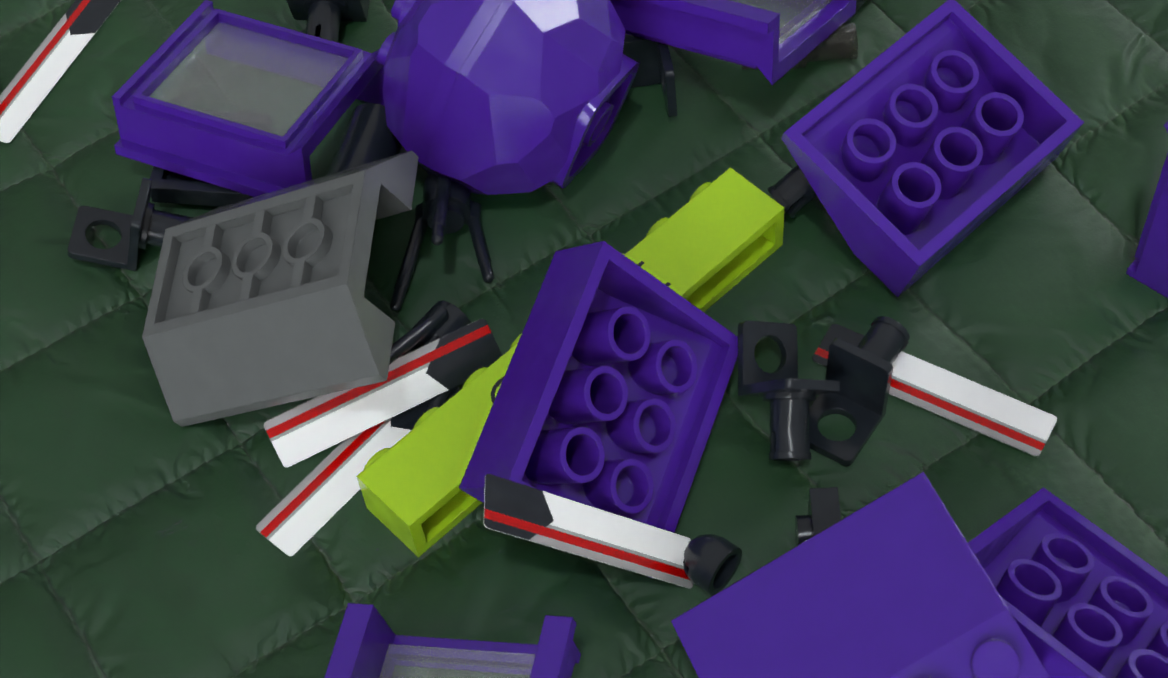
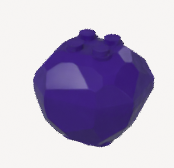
[377,0,639,195]

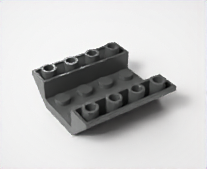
[142,150,419,427]

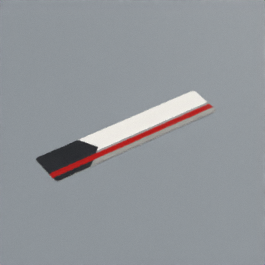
[0,0,121,143]
[264,318,502,467]
[812,324,1057,456]
[256,386,459,556]
[483,474,693,589]

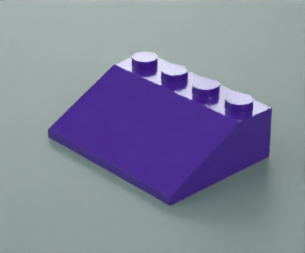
[781,0,1084,297]
[459,241,738,578]
[671,471,1050,678]
[968,487,1168,678]

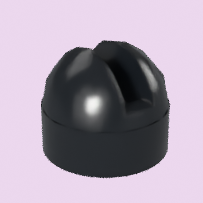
[683,534,742,595]

